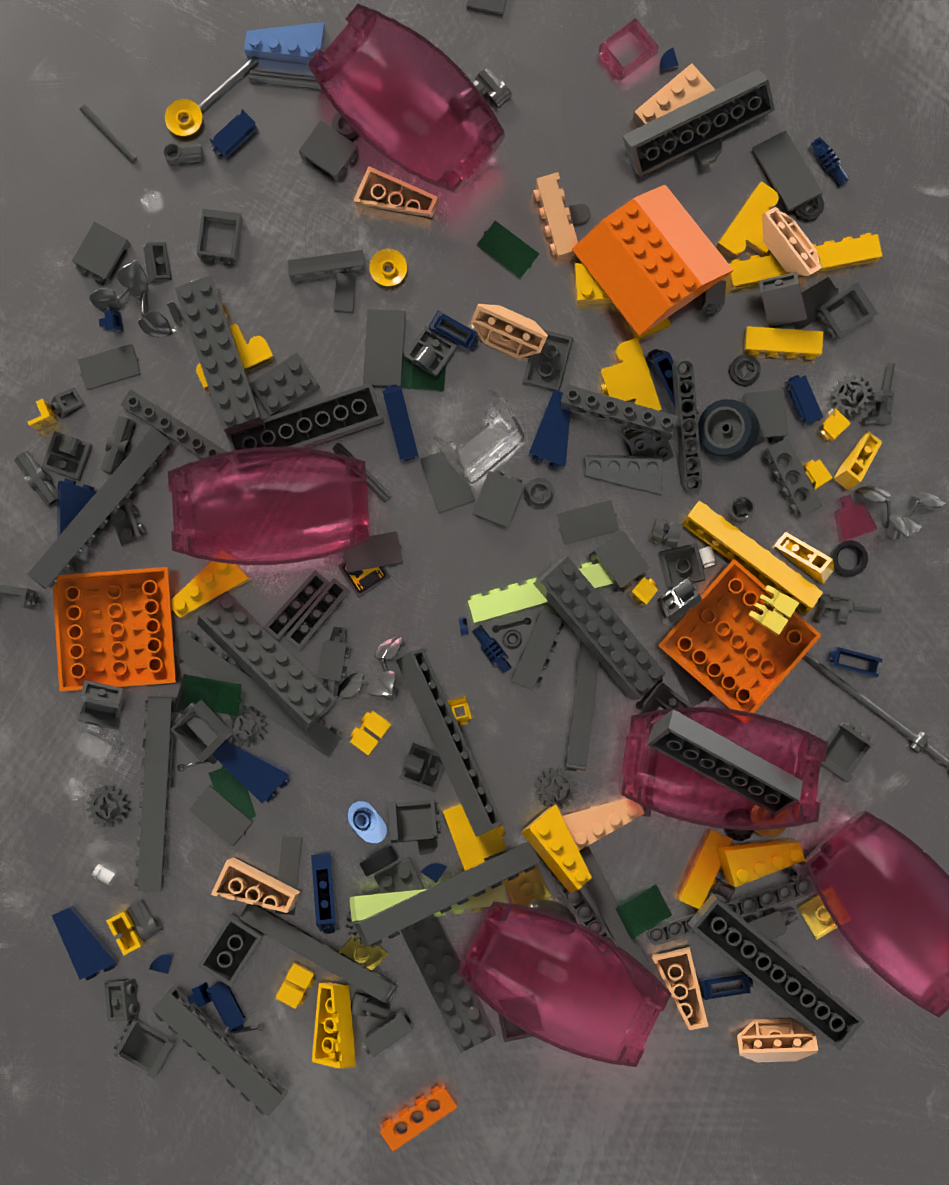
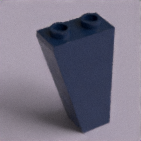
[645,349,699,416]
[382,384,419,462]
[529,389,571,470]
[57,478,96,558]
[212,741,290,803]
[311,853,340,934]
[52,906,119,981]

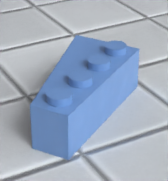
[244,22,326,66]

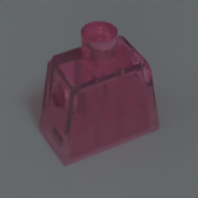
[835,494,878,542]

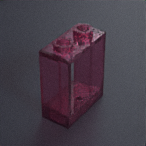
[599,18,659,80]

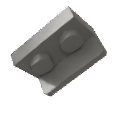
[110,501,145,547]
[104,979,139,1022]

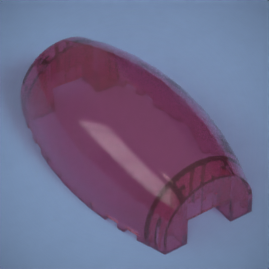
[308,4,505,194]
[168,447,370,565]
[619,707,828,830]
[805,811,949,1018]
[457,901,672,1067]

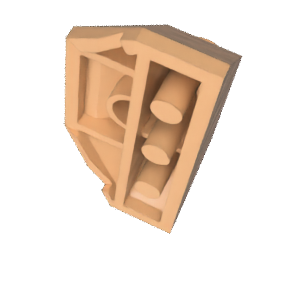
[762,207,822,277]
[471,304,548,359]
[737,1018,818,1063]

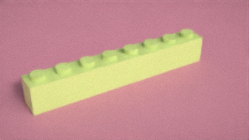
[468,562,614,624]
[349,881,507,922]

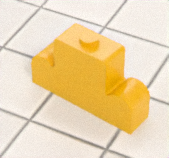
[716,181,779,258]
[196,324,275,391]
[600,338,662,411]
[443,804,506,871]

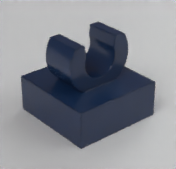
[99,310,123,333]
[187,982,212,1007]

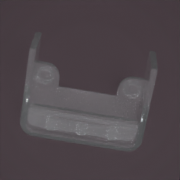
[433,389,524,484]

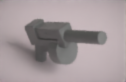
[862,363,895,426]
[813,594,882,625]

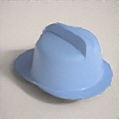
[348,801,387,844]

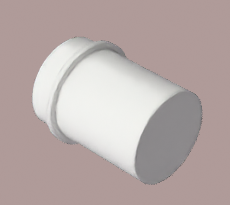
[699,546,717,568]
[91,864,115,885]

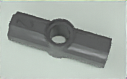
[100,416,135,474]
[14,451,58,507]

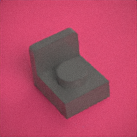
[51,387,84,418]

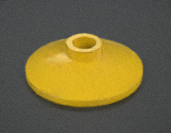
[165,99,203,136]
[369,249,407,287]

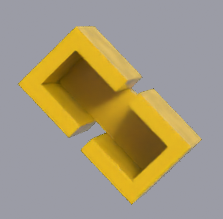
[350,711,392,756]
[106,910,145,956]
[275,961,316,1009]

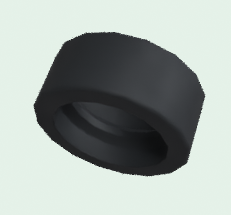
[830,540,868,577]
[359,846,398,877]

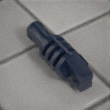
[811,137,850,186]
[472,625,512,673]

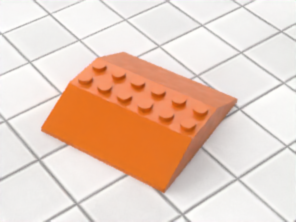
[572,185,734,337]
[658,559,822,723]
[53,567,176,691]

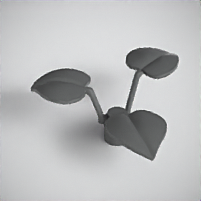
[89,260,172,337]
[855,486,947,540]
[337,636,403,701]

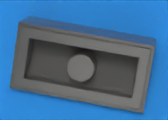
[143,242,171,283]

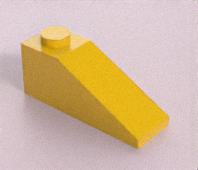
[834,431,882,490]
[774,532,835,584]
[628,577,658,608]

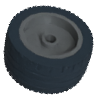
[698,399,760,458]

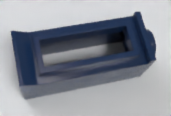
[209,109,257,159]
[429,310,479,352]
[785,375,823,427]
[828,647,883,678]
[700,972,753,1000]
[206,981,247,1032]

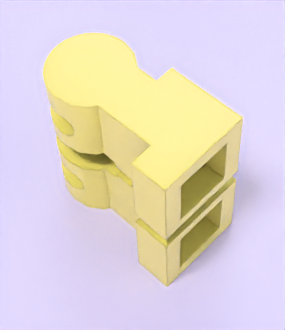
[748,585,799,636]

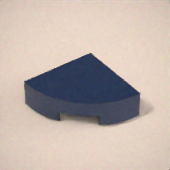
[659,48,679,72]
[459,616,469,636]
[421,863,447,883]
[149,954,173,974]

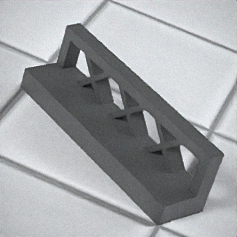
[288,250,366,281]

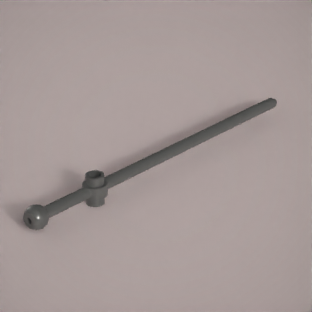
[802,653,949,769]

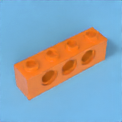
[380,1084,458,1152]

